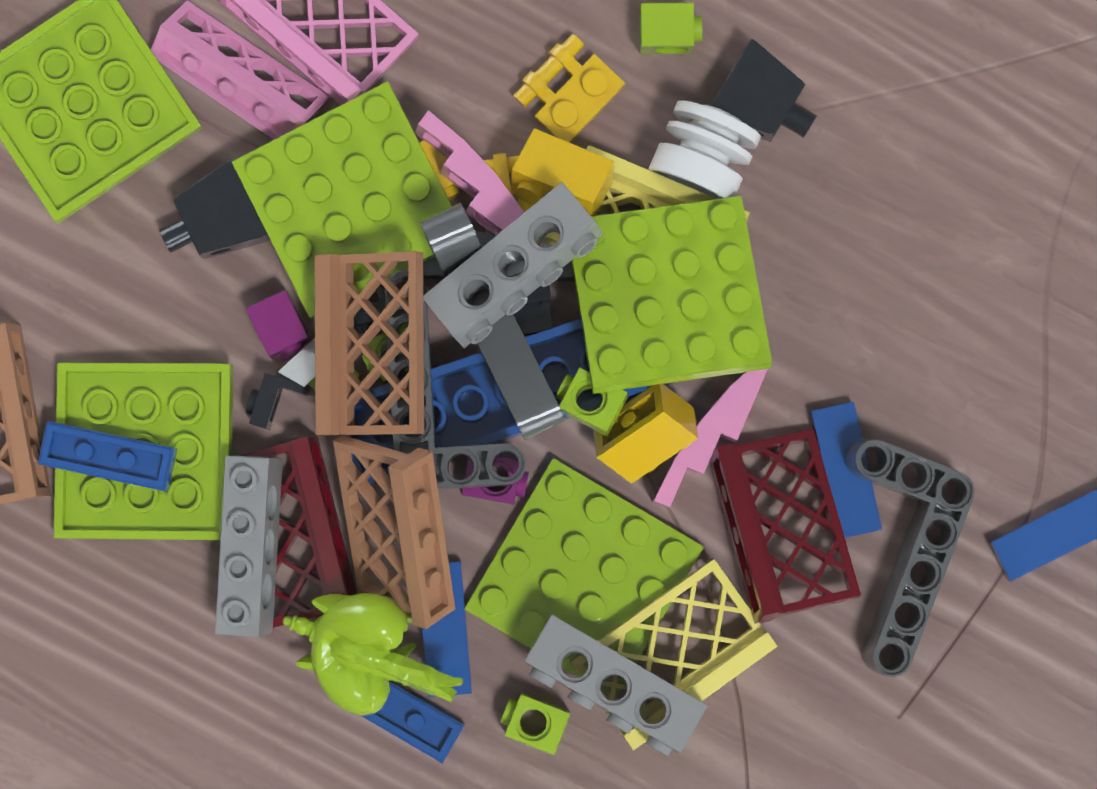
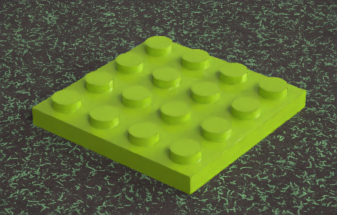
[0,0,203,224]
[232,81,452,319]
[571,196,772,394]
[54,363,234,540]
[464,458,704,699]

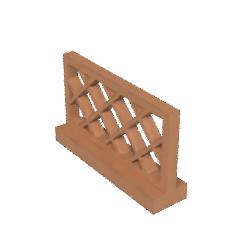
[315,251,424,435]
[0,323,52,505]
[333,435,455,629]

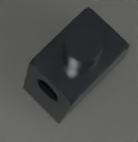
[711,38,817,142]
[159,159,270,259]

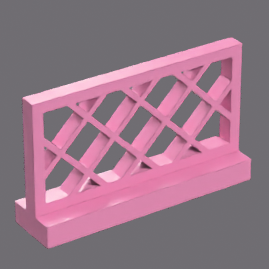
[220,0,419,106]

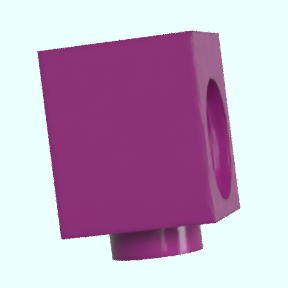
[246,290,311,362]
[462,456,529,505]

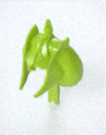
[283,593,463,716]

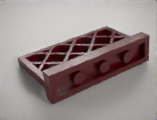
[710,429,861,625]
[239,437,357,628]

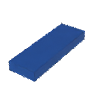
[810,402,882,538]
[38,421,177,492]
[989,488,1097,582]
[422,562,472,697]
[362,680,465,764]

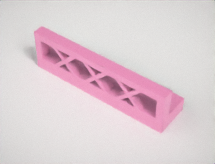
[151,0,330,140]

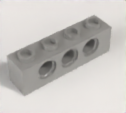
[423,182,603,348]
[215,456,283,637]
[525,615,708,757]

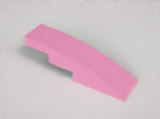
[415,110,544,248]
[652,369,768,508]

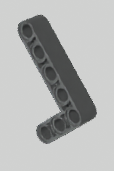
[419,203,565,440]
[385,269,526,490]
[845,439,975,677]

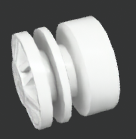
[648,100,761,199]

